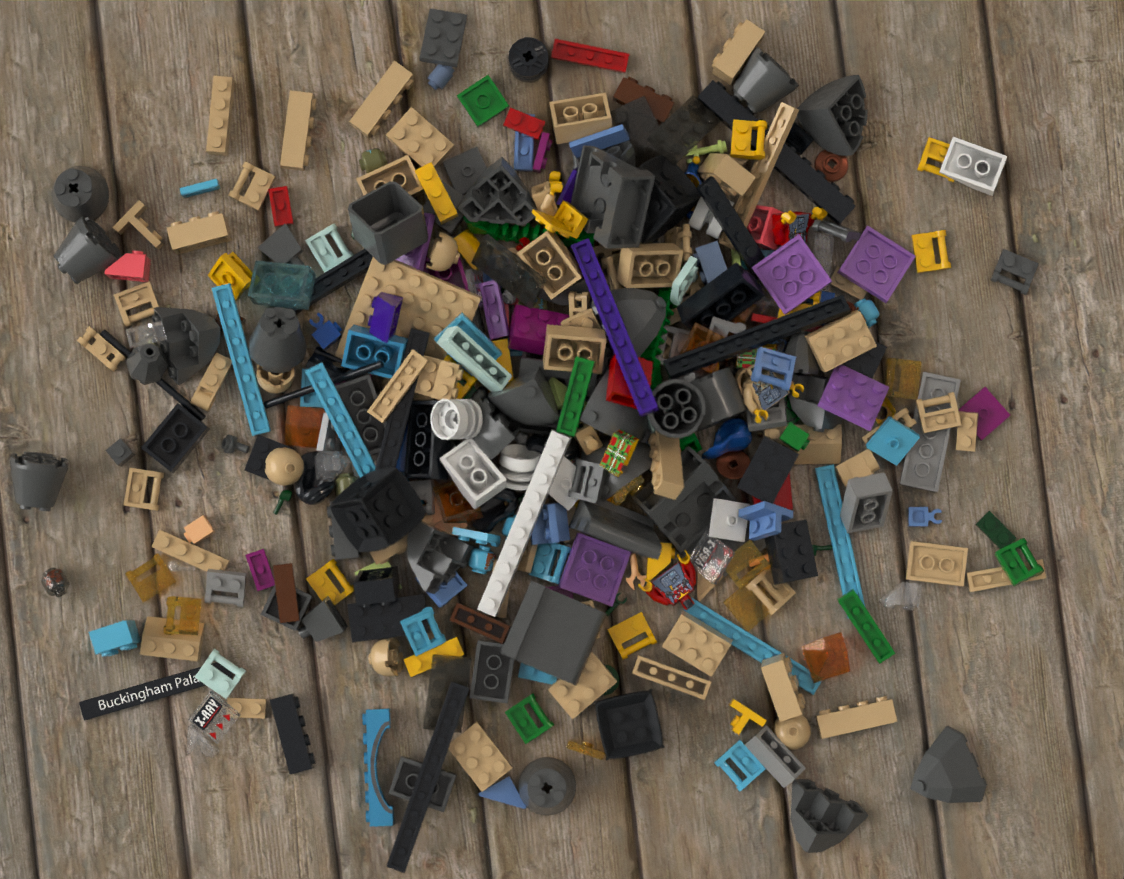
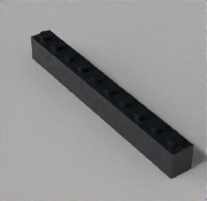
[697,80,856,225]

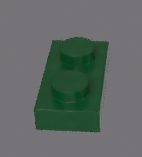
[975,511,1016,549]

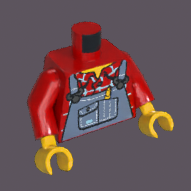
[772,207,827,245]
[638,550,696,610]

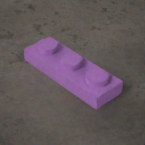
[479,279,509,340]

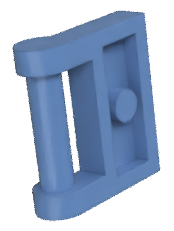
[751,347,796,391]

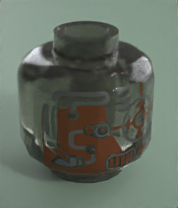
[41,567,70,597]

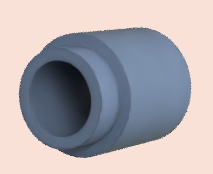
[427,64,455,90]

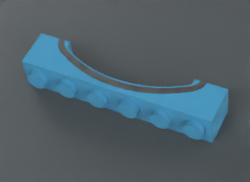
[362,709,394,827]

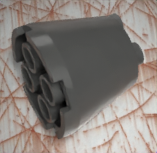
[732,46,799,114]
[52,166,109,223]
[53,216,122,284]
[249,307,307,373]
[647,379,706,438]
[10,452,69,511]
[518,757,576,816]

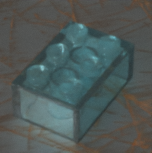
[248,261,316,310]

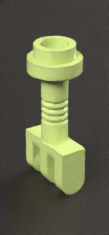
[684,140,728,164]

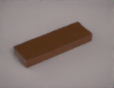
[273,563,300,623]

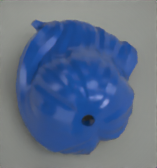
[702,418,752,459]

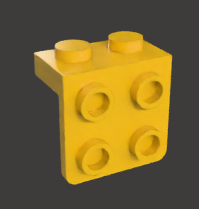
[531,200,588,239]

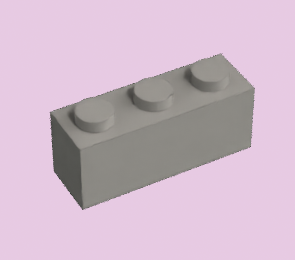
[745,725,806,788]

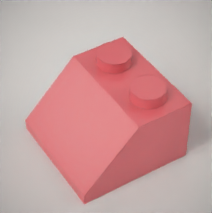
[747,205,784,251]
[105,251,151,282]

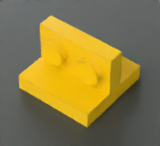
[208,252,259,301]
[728,698,767,735]

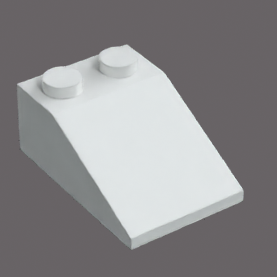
[939,137,1007,196]
[440,439,506,510]

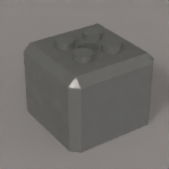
[348,182,429,265]

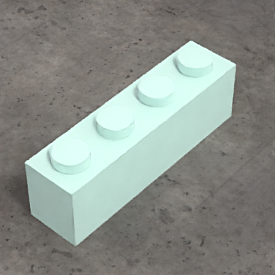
[437,326,512,392]

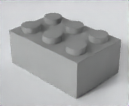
[840,473,893,533]

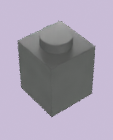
[106,438,136,466]

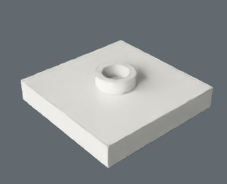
[549,456,585,511]
[709,498,750,542]

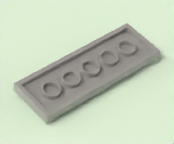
[899,372,961,493]

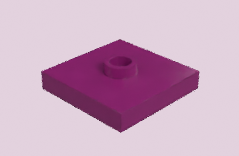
[958,387,1010,441]

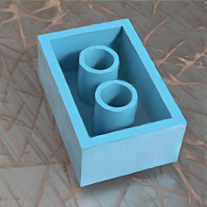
[89,620,141,657]

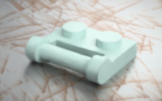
[305,224,354,273]
[670,256,698,306]
[195,649,246,699]

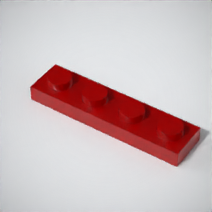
[551,39,629,73]

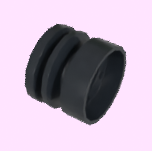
[508,37,549,83]

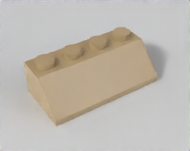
[763,424,842,465]

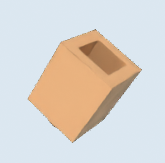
[183,515,215,544]

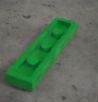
[556,356,596,437]
[837,589,895,664]

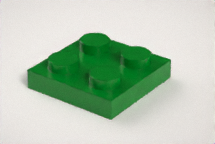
[457,75,509,128]

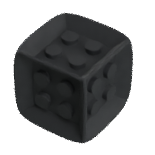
[638,155,701,244]
[330,467,426,553]
[593,689,665,761]

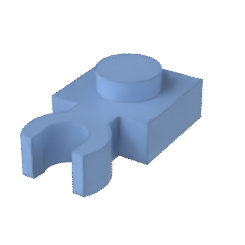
[908,507,942,527]

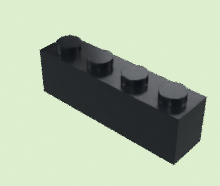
[270,693,316,775]

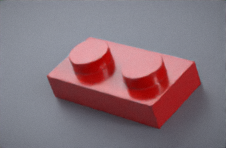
[503,108,546,140]
[268,186,294,227]

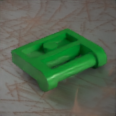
[995,538,1044,587]
[505,693,554,744]

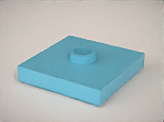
[866,416,920,466]

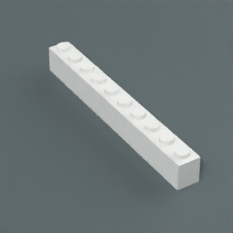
[477,430,572,617]

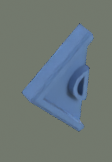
[478,776,527,809]

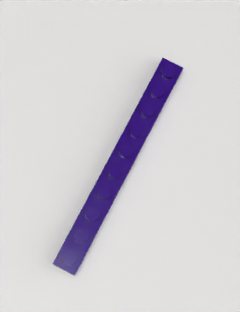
[571,238,659,417]

